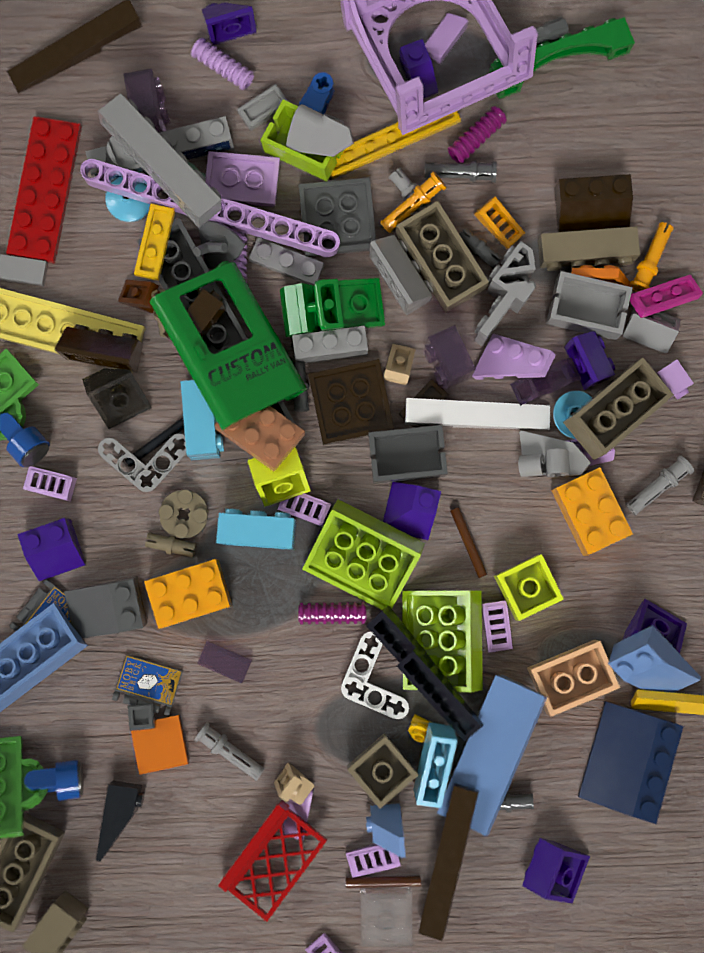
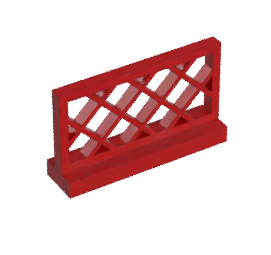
[218,800,328,922]

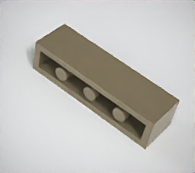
[538,227,640,271]

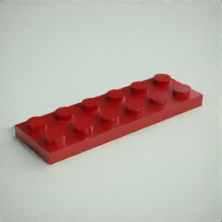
[6,116,82,264]

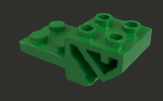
[280,278,385,337]

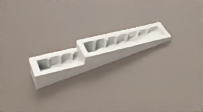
[405,398,550,430]

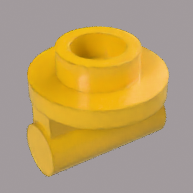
[408,714,433,742]

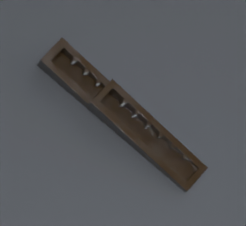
[7,0,142,94]
[418,784,479,941]

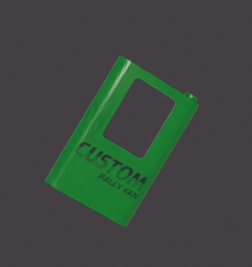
[149,261,307,431]

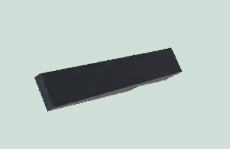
[366,605,484,741]

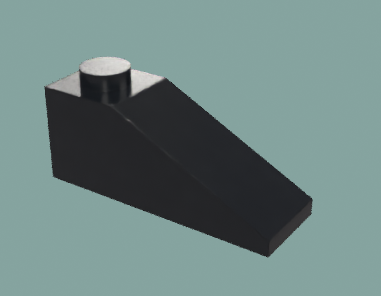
[95,781,145,861]

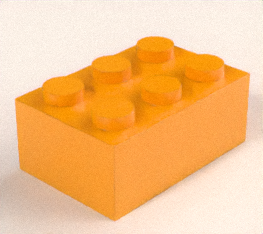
[551,467,633,556]
[144,559,233,629]

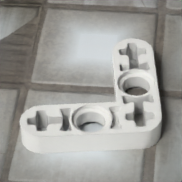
[341,631,409,719]

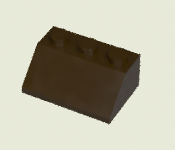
[554,174,633,232]
[55,324,143,373]

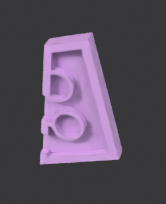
[472,334,556,380]

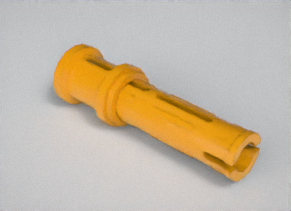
[380,171,447,233]
[629,222,674,292]

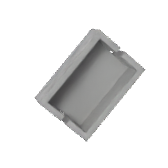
[546,271,633,340]

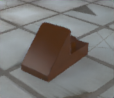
[118,279,160,313]

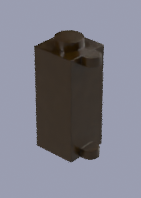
[163,288,226,342]

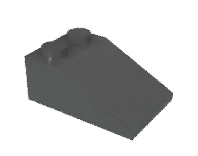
[64,576,147,638]

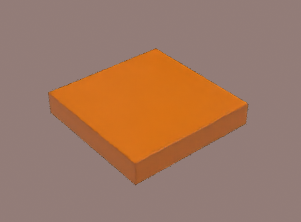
[131,714,189,775]

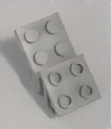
[474,241,536,346]

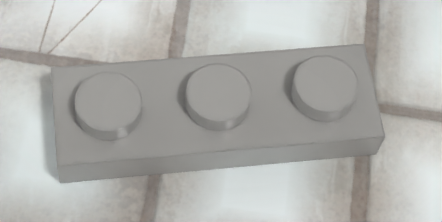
[249,237,324,286]

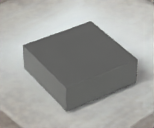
[128,703,156,731]

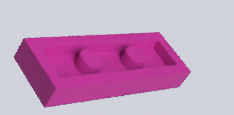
[630,274,703,318]

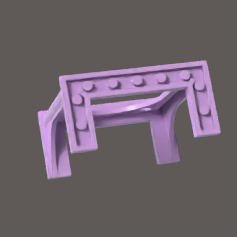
[340,0,538,135]

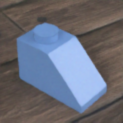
[366,803,405,858]

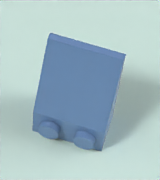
[608,625,701,693]

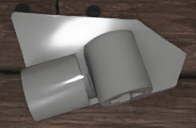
[286,104,354,157]
[518,431,591,478]

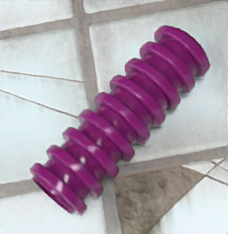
[448,106,507,164]
[298,602,366,625]

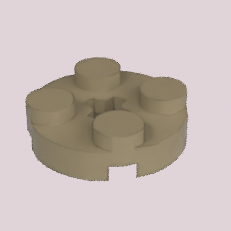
[159,490,209,539]

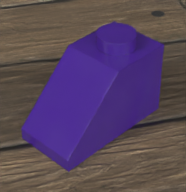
[399,39,439,99]

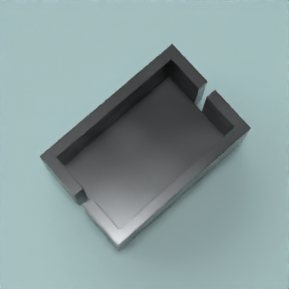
[368,425,448,484]

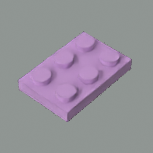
[205,151,280,207]

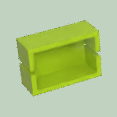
[260,99,344,181]

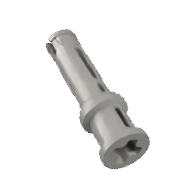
[625,455,694,516]
[194,722,265,781]

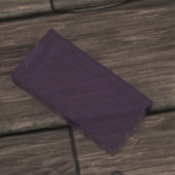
[197,641,252,683]

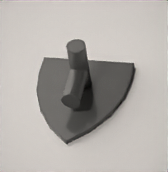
[193,220,246,268]

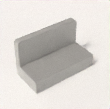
[623,307,681,354]

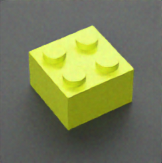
[247,447,311,507]
[494,554,564,621]

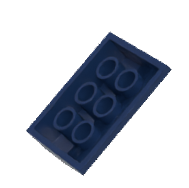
[578,701,684,824]

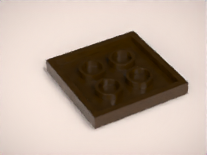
[308,359,394,446]

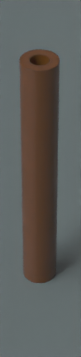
[450,507,487,578]
[346,876,421,888]

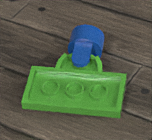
[0,349,50,467]
[0,736,83,839]

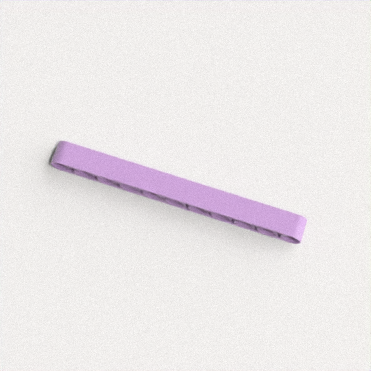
[80,159,340,257]

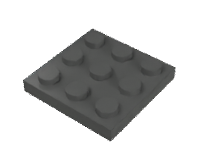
[298,178,376,257]

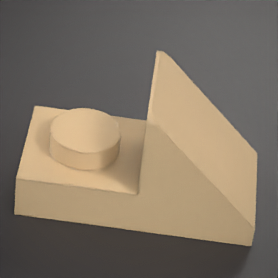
[384,344,416,385]
[274,762,314,805]

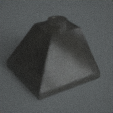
[82,368,152,429]

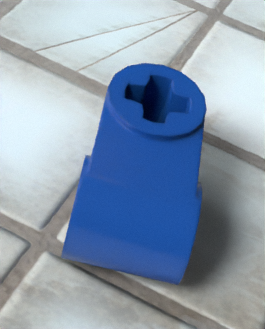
[299,72,334,114]

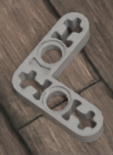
[98,433,186,492]

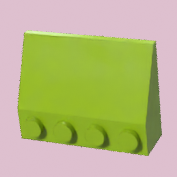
[302,499,425,610]
[402,591,483,692]

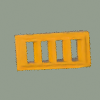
[474,196,525,249]

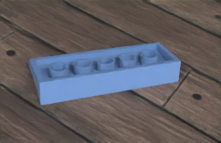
[0,603,88,712]
[437,675,547,836]

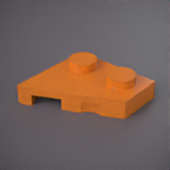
[571,265,630,286]

